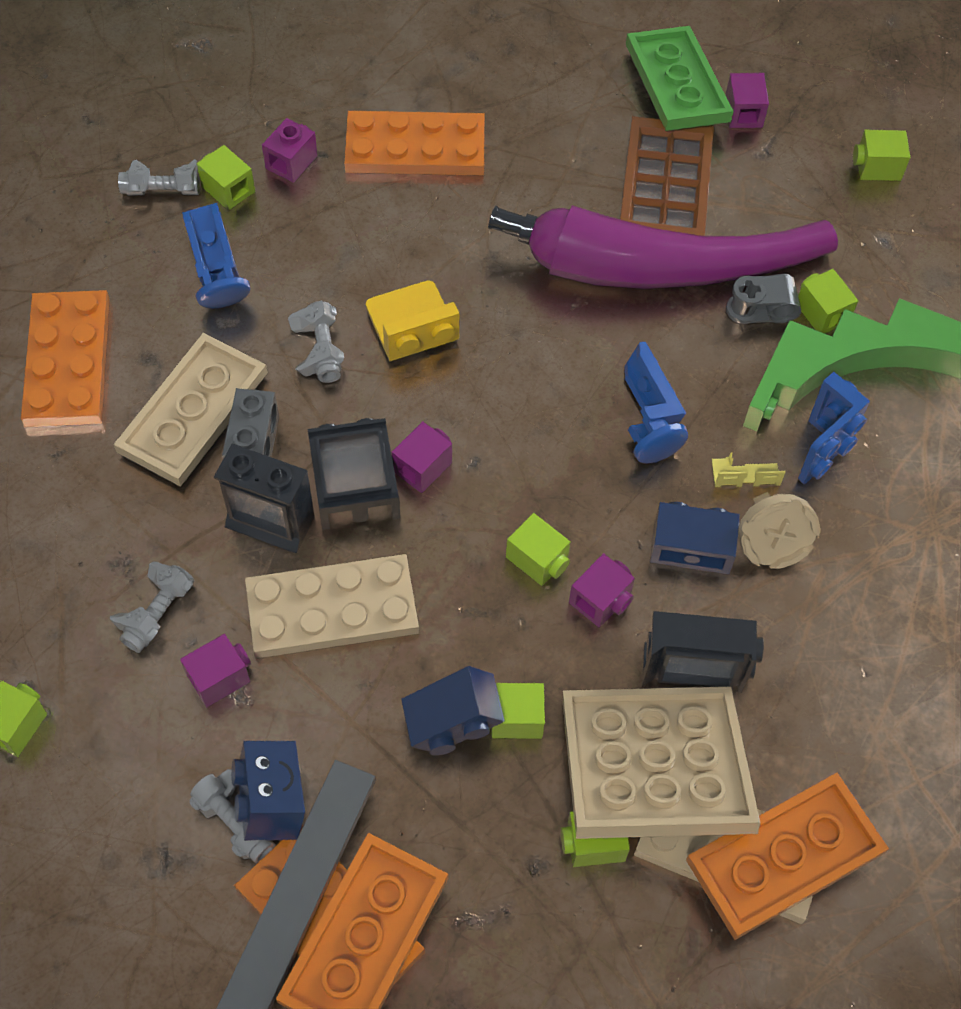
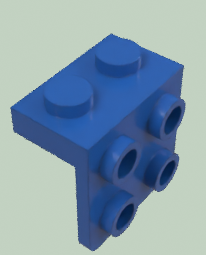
[798,372,870,484]

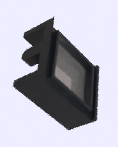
[307,418,401,530]
[214,443,315,554]
[642,611,764,693]

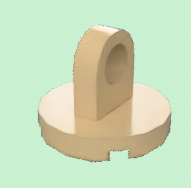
[738,492,821,569]

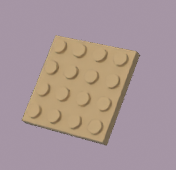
[562,687,760,839]

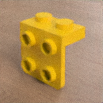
[366,280,460,361]

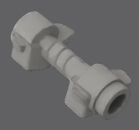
[118,159,200,196]
[288,300,344,383]
[110,562,195,653]
[190,769,275,864]

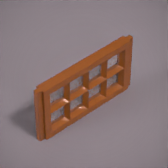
[620,116,714,236]

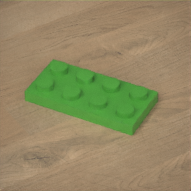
[626,26,733,131]

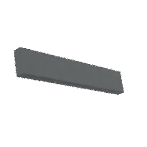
[216,760,376,1009]

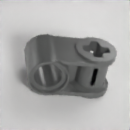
[726,274,801,324]

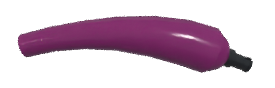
[488,205,838,289]

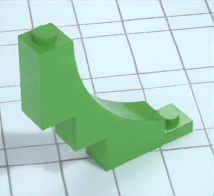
[743,298,961,431]

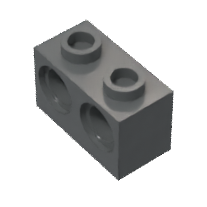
[222,388,279,482]

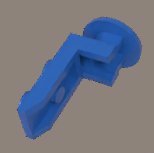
[182,203,250,308]
[624,342,688,463]

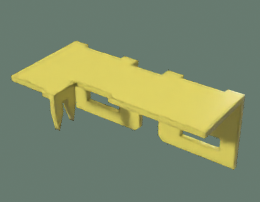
[711,452,786,487]

